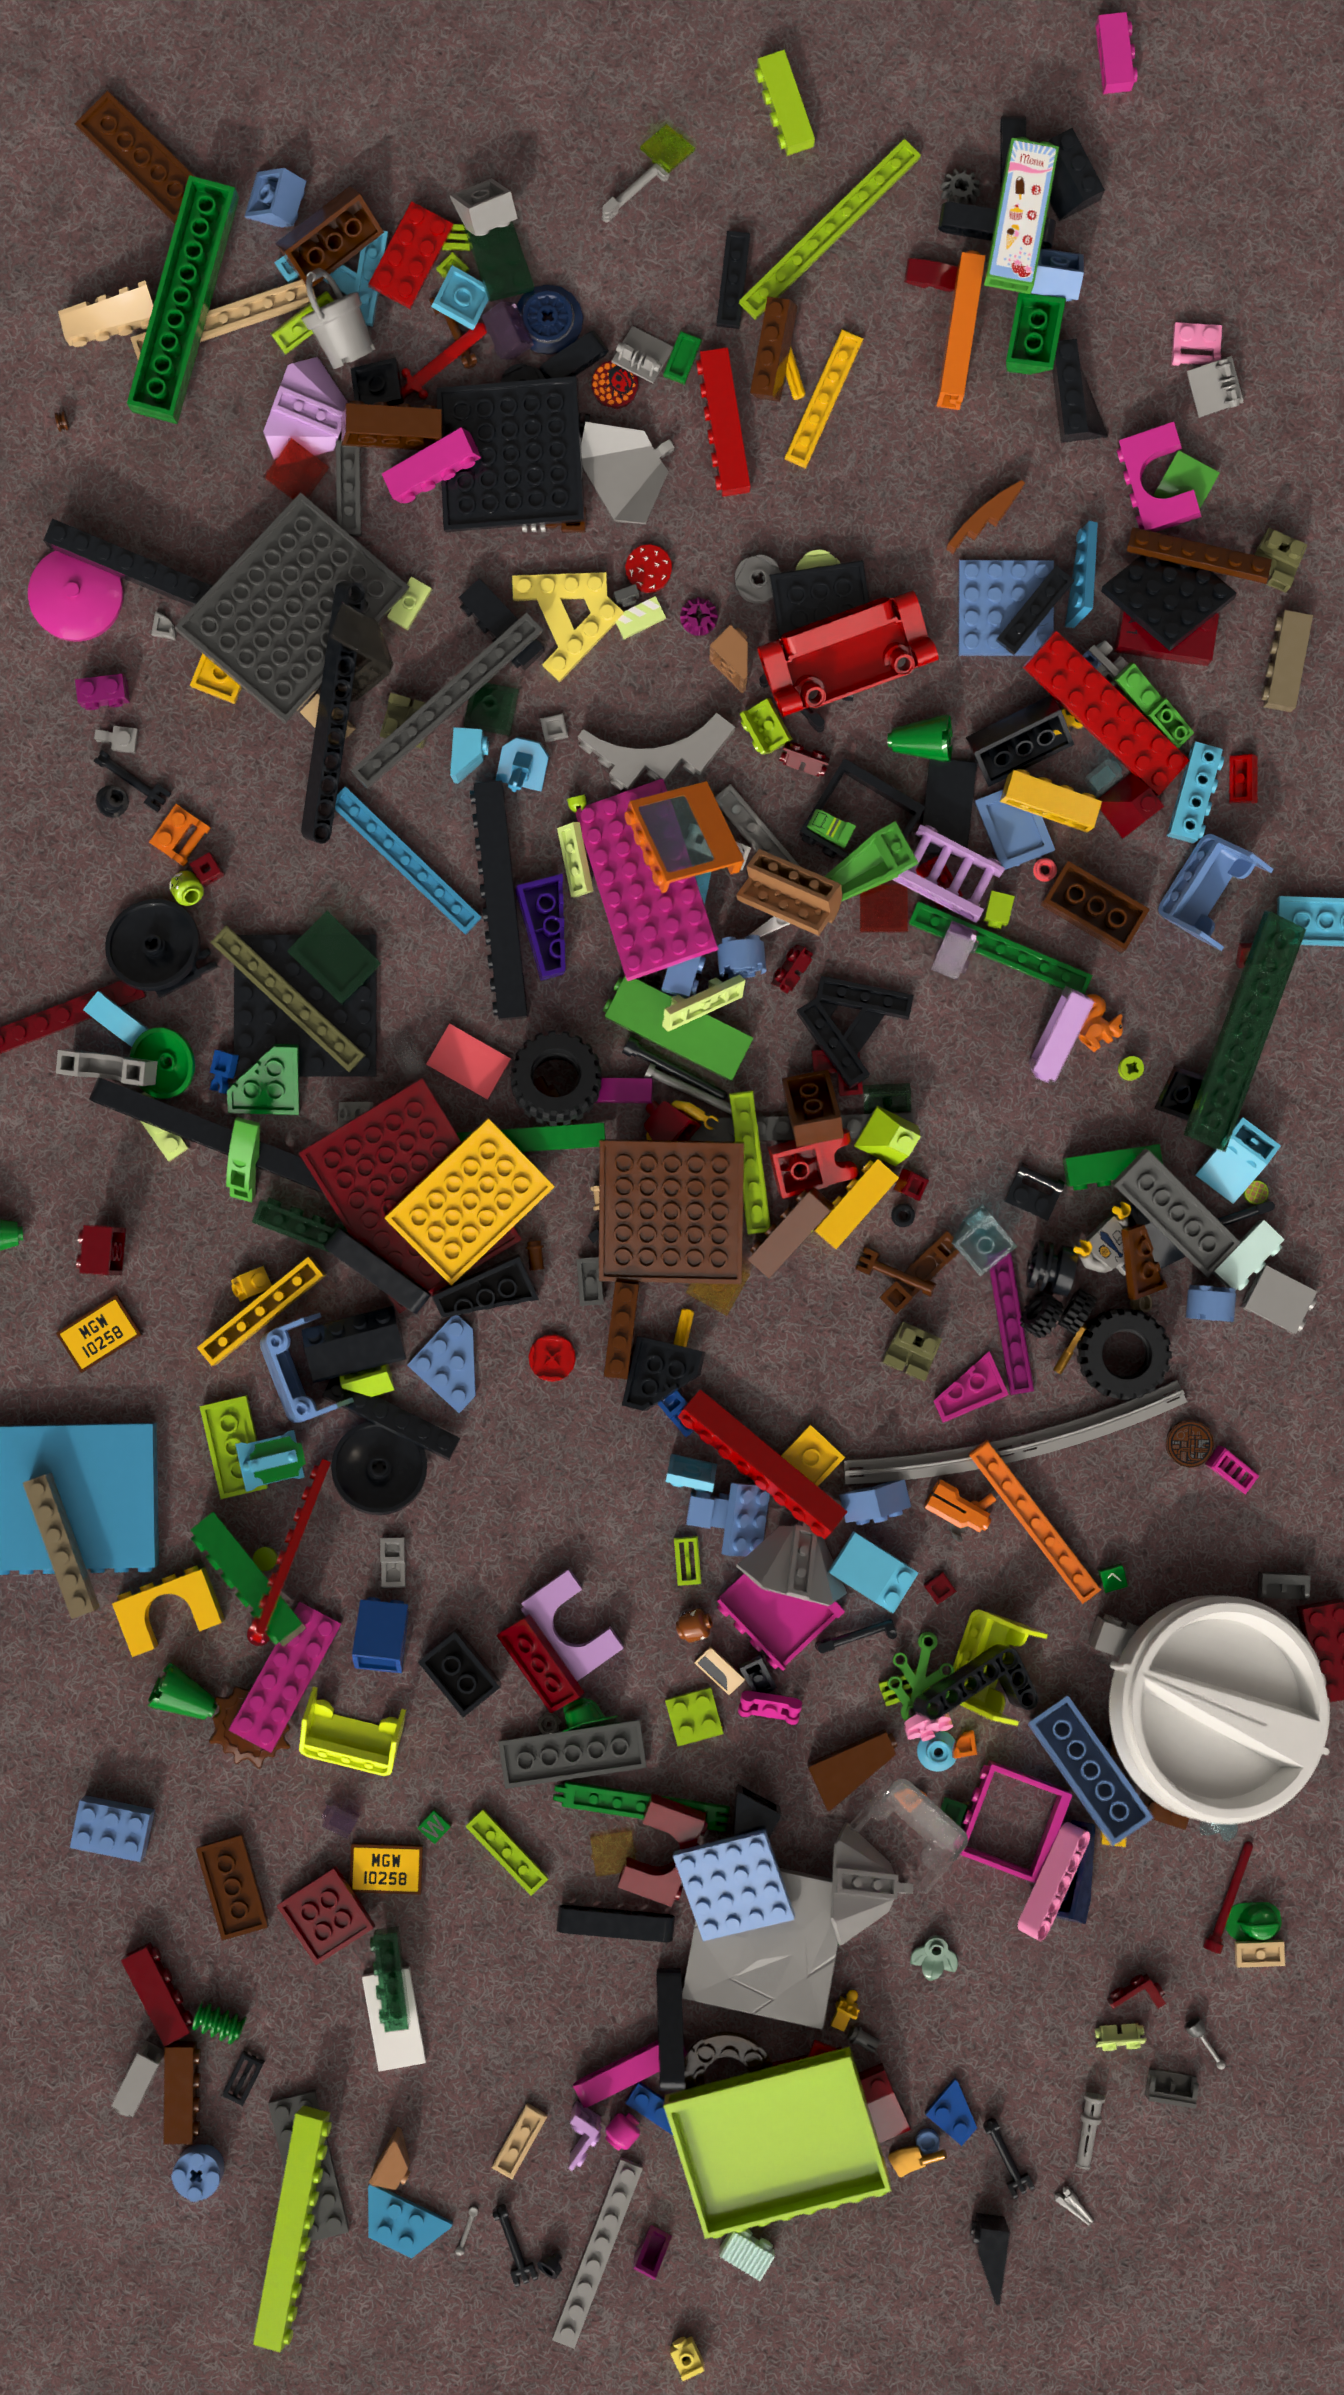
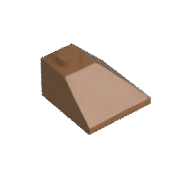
[369,2127,411,2190]

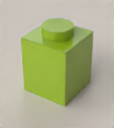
[983,891,1015,929]

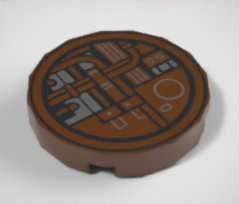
[1165,1420,1214,1468]

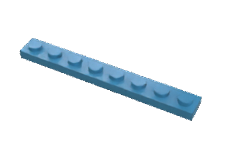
[335,787,482,935]

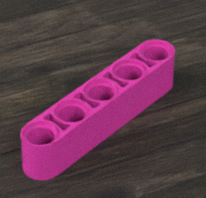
[572,2040,687,2108]

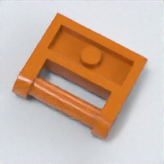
[149,804,211,867]

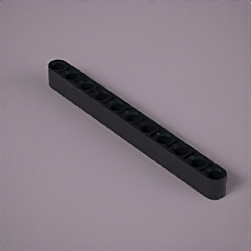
[301,581,366,844]
[89,1077,324,1194]

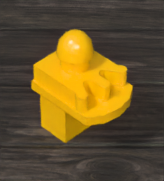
[830,1990,860,2032]

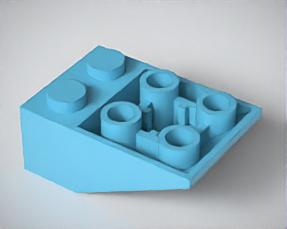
[1195,1117,1281,1204]

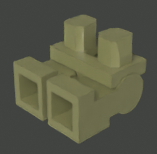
[1254,528,1307,593]
[380,693,428,749]
[881,1322,942,1381]

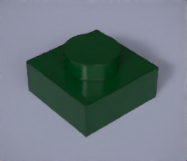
[937,1797,968,1828]

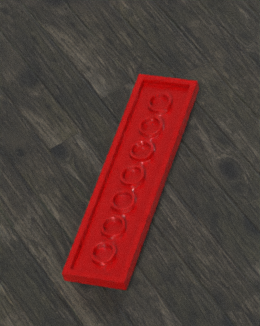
[1023,631,1190,796]

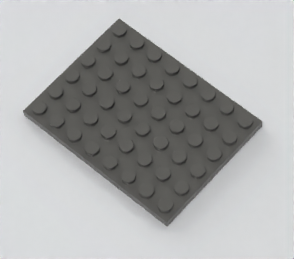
[175,492,409,724]

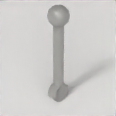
[455,2206,478,2256]

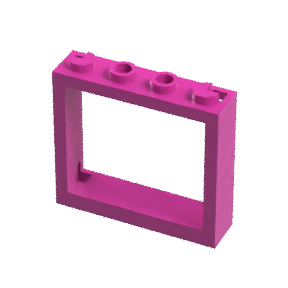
[954,1760,1073,1883]

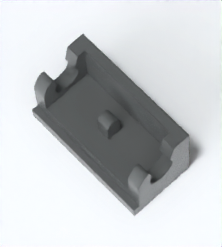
[1257,1571,1311,1600]
[1145,2068,1199,2109]

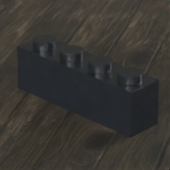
[459,578,545,671]

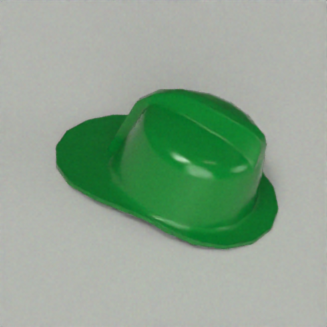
[562,1698,618,1732]
[1225,1902,1282,1941]

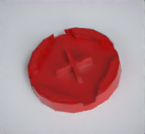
[528,1334,576,1382]

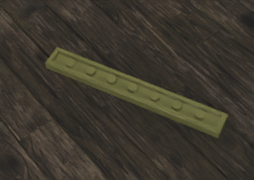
[210,925,365,1073]

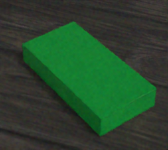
[663,331,702,385]

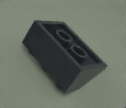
[1047,128,1105,221]

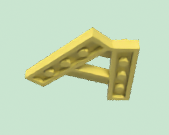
[512,572,624,682]

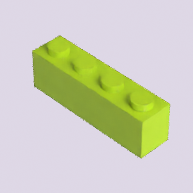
[754,50,815,156]

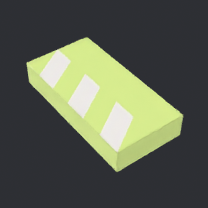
[616,596,666,639]

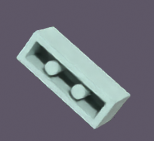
[1212,1220,1285,1291]

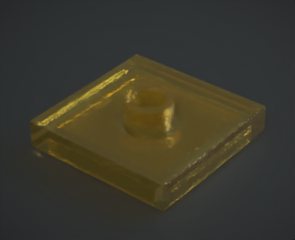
[686,1270,750,1316]

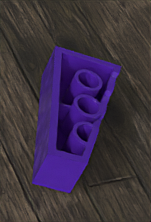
[515,874,565,981]

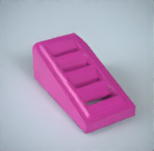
[1205,1446,1259,1495]

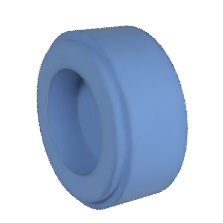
[915,2128,940,2154]

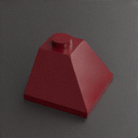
[1097,773,1164,839]

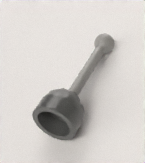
[1184,2016,1226,2070]

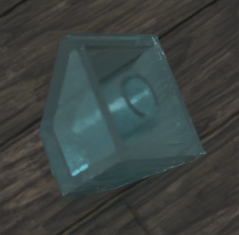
[952,1204,1017,1277]

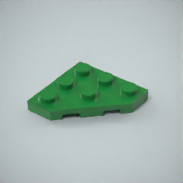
[227,1044,300,1115]

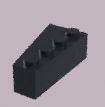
[432,1254,539,1318]

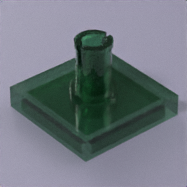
[463,683,519,737]

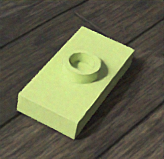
[387,577,432,630]

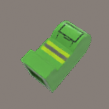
[807,809,856,849]

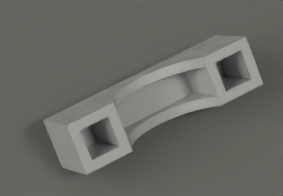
[56,1049,158,1086]

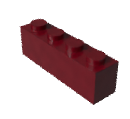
[121,1942,194,2046]

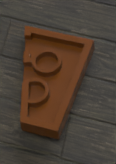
[1121,1224,1168,1300]

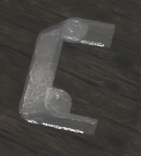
[848,1778,968,1895]

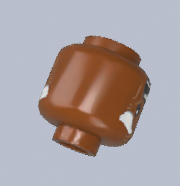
[676,1608,713,1643]

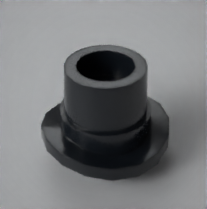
[95,785,129,818]

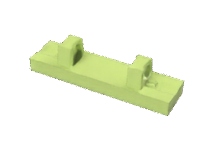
[662,974,745,1032]

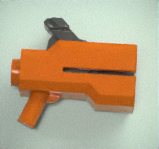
[923,1478,996,1542]

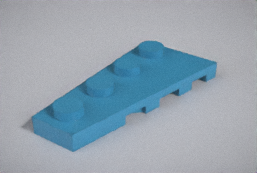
[1065,521,1098,628]

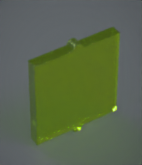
[640,124,695,174]

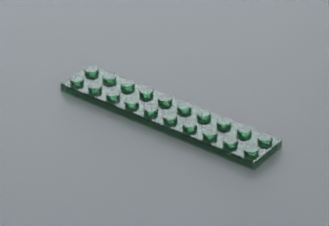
[1183,911,1306,1152]

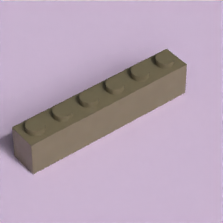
[23,1472,100,1619]

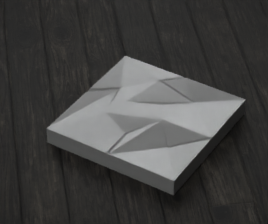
[682,1868,839,2029]

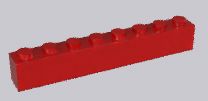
[678,1389,848,1539]

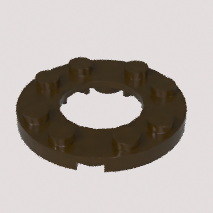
[680,2031,774,2091]

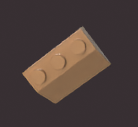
[709,625,748,694]

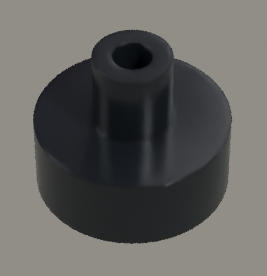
[537,2252,562,2279]

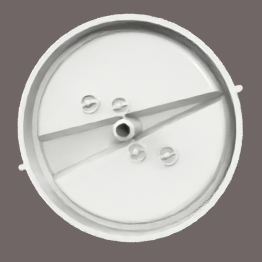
[1109,1595,1330,1824]

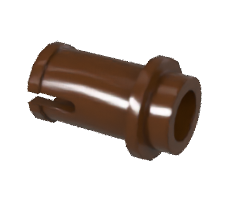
[525,1241,545,1270]

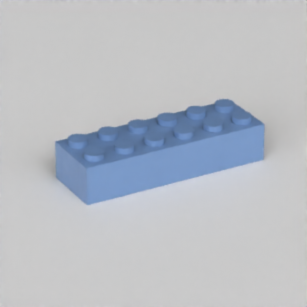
[1028,1696,1153,1846]

